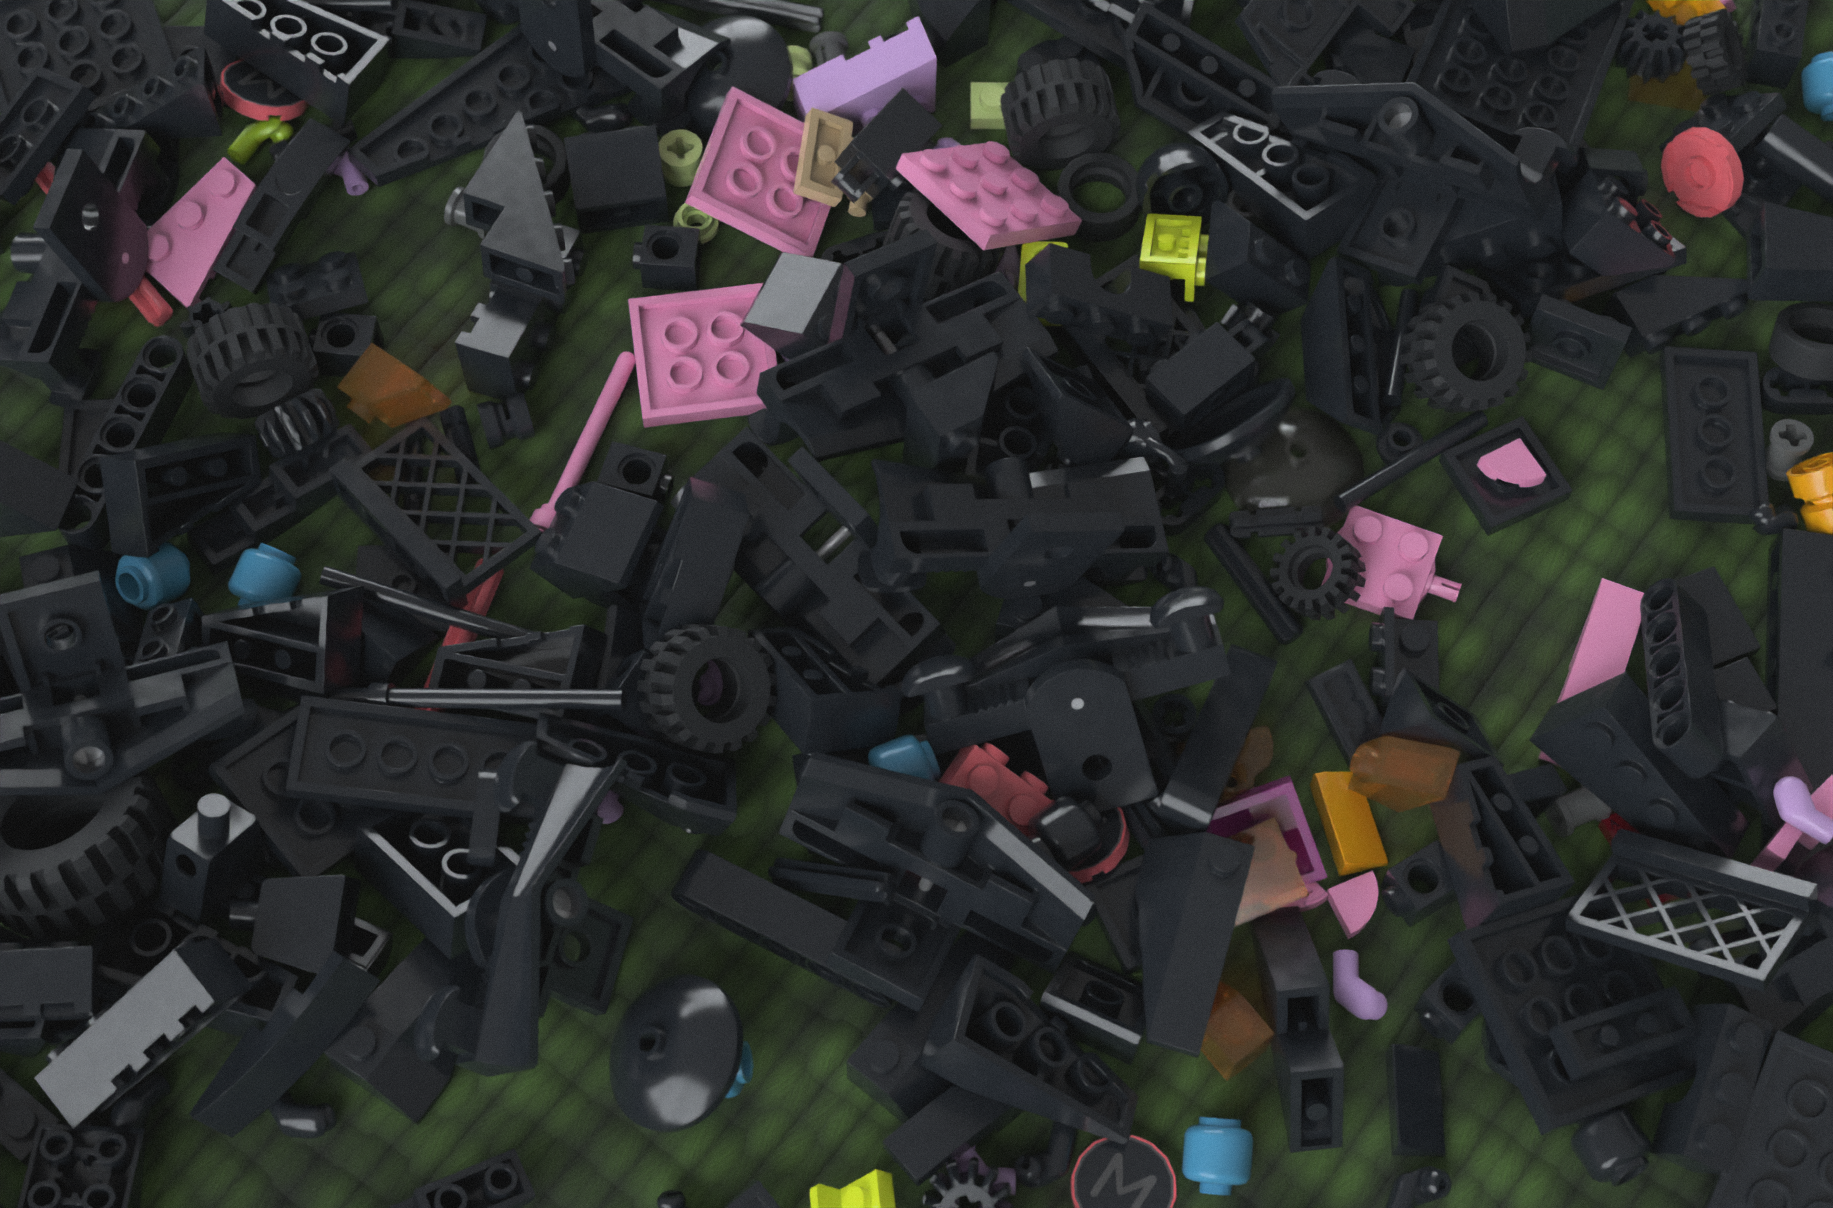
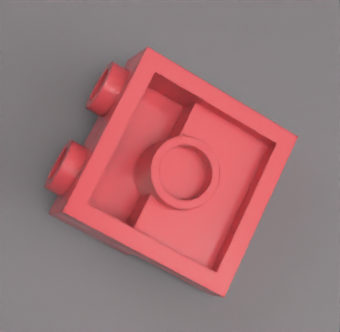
[938,742,1053,836]

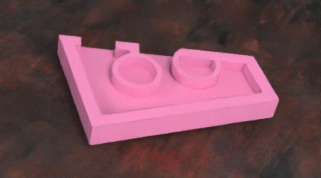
[145,157,257,310]

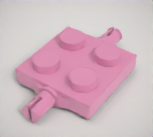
[1307,505,1462,619]

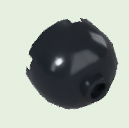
[1136,142,1229,227]

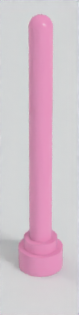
[530,351,636,533]

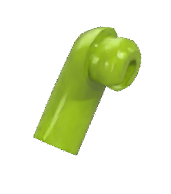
[227,115,294,165]

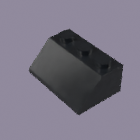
[354,809,521,960]

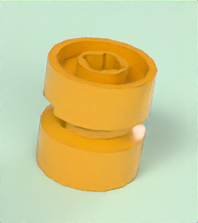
[1786,452,1833,535]

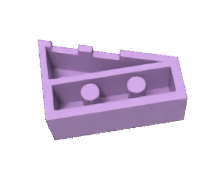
[792,16,937,135]

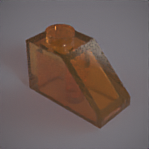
[337,343,452,428]
[1348,736,1460,812]
[1200,980,1274,1081]

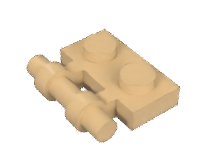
[793,107,873,217]

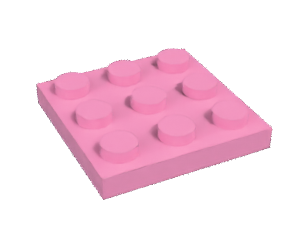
[685,87,831,257]
[896,141,1082,250]
[628,283,777,428]

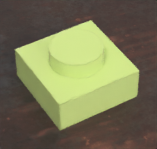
[970,82,1010,129]

